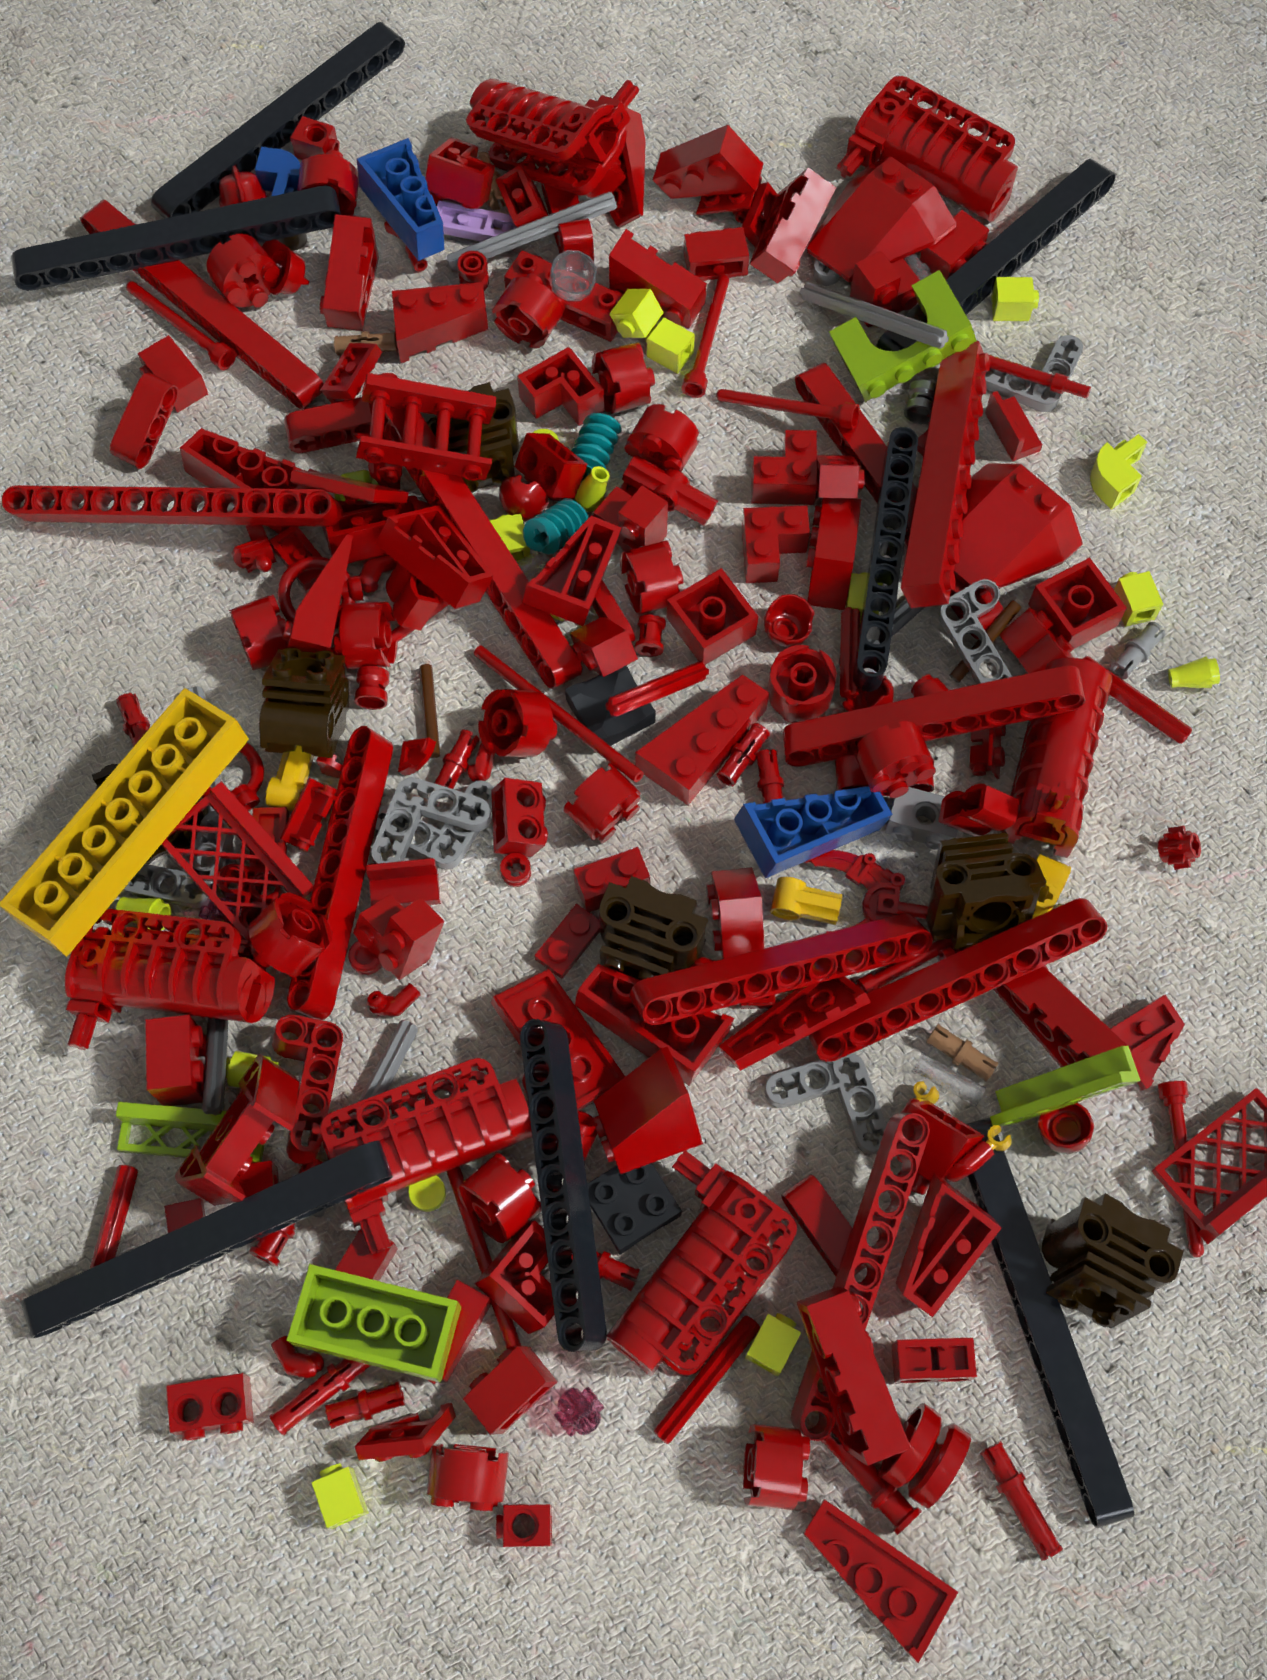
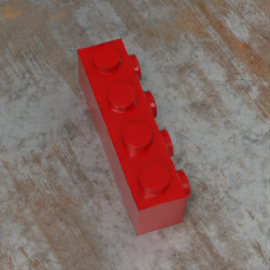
[504,250,623,342]

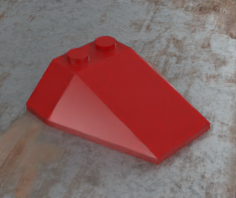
[807,156,956,282]
[954,463,1083,597]

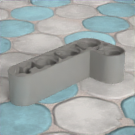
[939,579,1012,684]

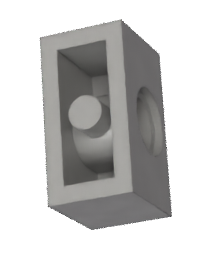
[885,787,958,850]

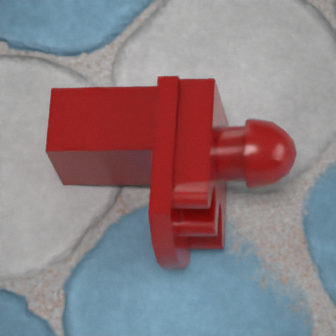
[232,525,277,573]

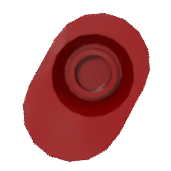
[219,165,267,207]
[262,239,310,296]

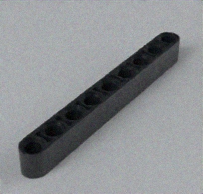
[853,427,918,692]
[520,1019,607,1352]

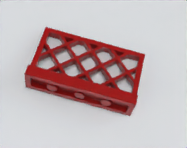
[161,781,314,941]
[1151,1088,1267,1244]

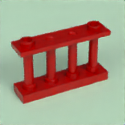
[356,373,496,481]

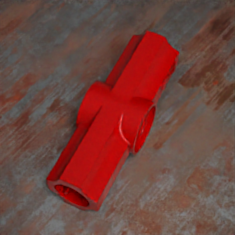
[622,455,718,526]

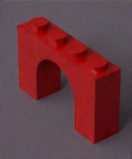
[335,1228,492,1384]

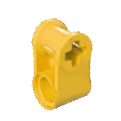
[1033,854,1072,918]

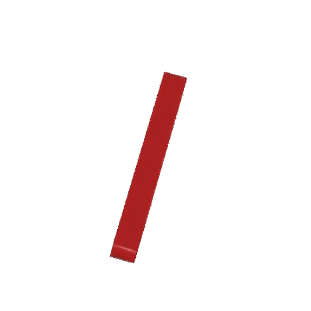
[783,666,1086,767]
[287,726,393,1020]
[808,898,1107,1062]
[630,913,933,1025]
[791,1112,930,1441]

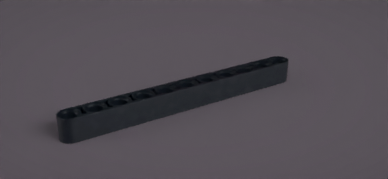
[151,22,405,218]
[876,159,1116,351]
[11,186,341,291]
[967,1117,1134,1528]
[20,1141,393,1338]

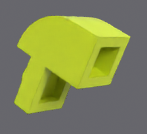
[1090,434,1147,510]

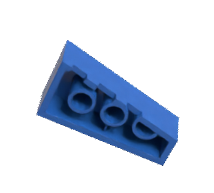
[356,138,445,261]
[734,786,893,878]

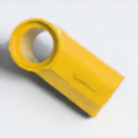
[266,745,314,811]
[770,877,843,925]

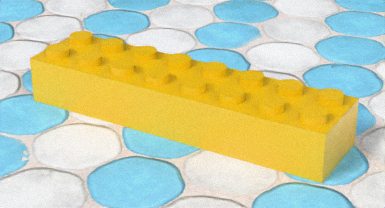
[0,688,249,957]

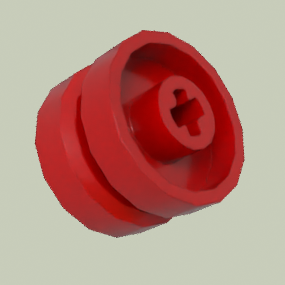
[879,1403,971,1509]

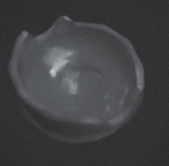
[549,250,597,301]

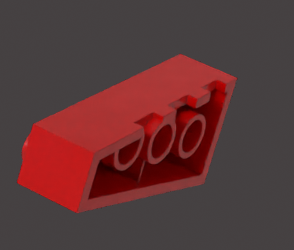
[180,428,318,533]
[635,674,769,805]
[575,964,735,1086]
[993,965,1133,1067]
[796,1286,911,1466]

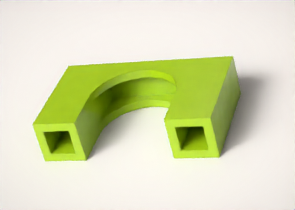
[829,270,976,402]

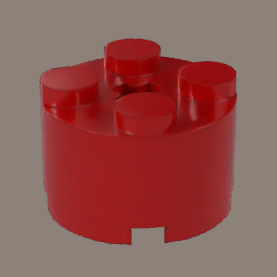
[297,150,359,216]
[206,234,280,307]
[492,273,565,348]
[592,343,655,414]
[624,404,699,472]
[620,540,683,614]
[229,594,289,671]
[334,602,398,669]
[767,645,837,723]
[478,689,557,757]
[855,721,936,798]
[563,763,641,844]
[248,892,332,978]
[457,1153,542,1243]
[743,1424,810,1510]
[426,1444,509,1511]

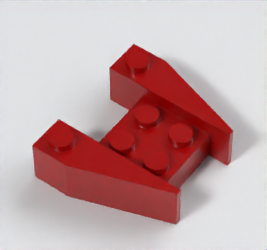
[175,1053,299,1206]

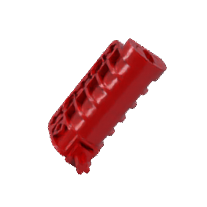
[836,76,1018,222]
[466,79,639,196]
[1001,657,1112,858]
[65,909,275,1050]
[320,1058,532,1255]
[606,1151,797,1377]

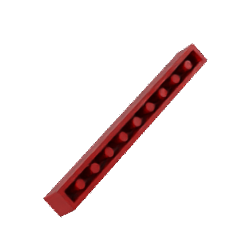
[900,341,990,608]

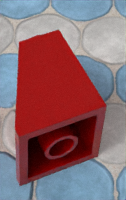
[593,1046,703,1174]

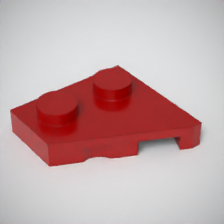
[1110,994,1185,1090]
[355,1403,456,1462]

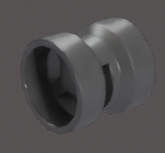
[904,380,936,424]

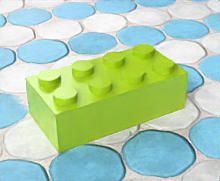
[286,1264,461,1383]

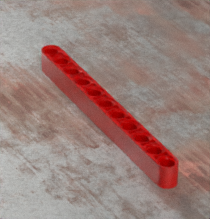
[80,199,324,410]
[795,362,1004,639]
[369,403,582,689]
[1,485,343,526]

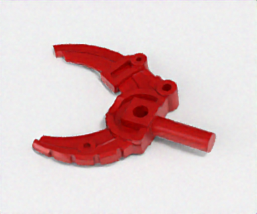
[804,850,928,933]

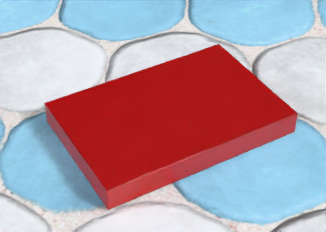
[290,470,409,504]

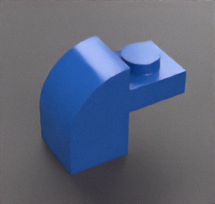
[255,147,300,196]

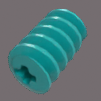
[571,413,622,482]
[523,498,588,555]

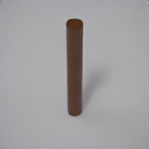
[949,600,1022,683]
[419,664,440,758]

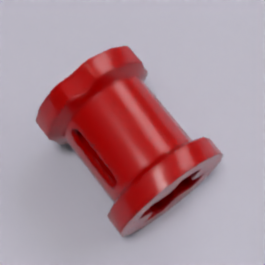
[635,614,666,657]

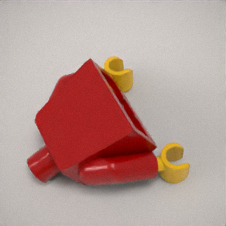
[896,1081,1012,1195]

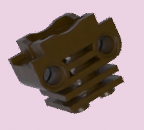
[420,382,519,493]
[259,648,349,758]
[926,833,1046,949]
[599,876,709,981]
[1041,1193,1184,1328]

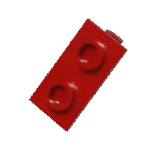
[969,725,1006,779]
[280,777,337,852]

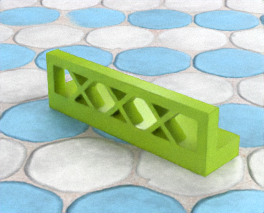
[990,1046,1141,1126]
[116,1102,265,1163]

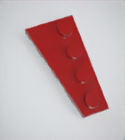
[719,976,871,1071]
[803,1499,958,1663]

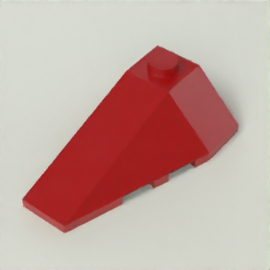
[610,108,646,228]
[282,534,353,653]

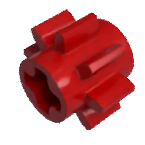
[1158,825,1201,870]

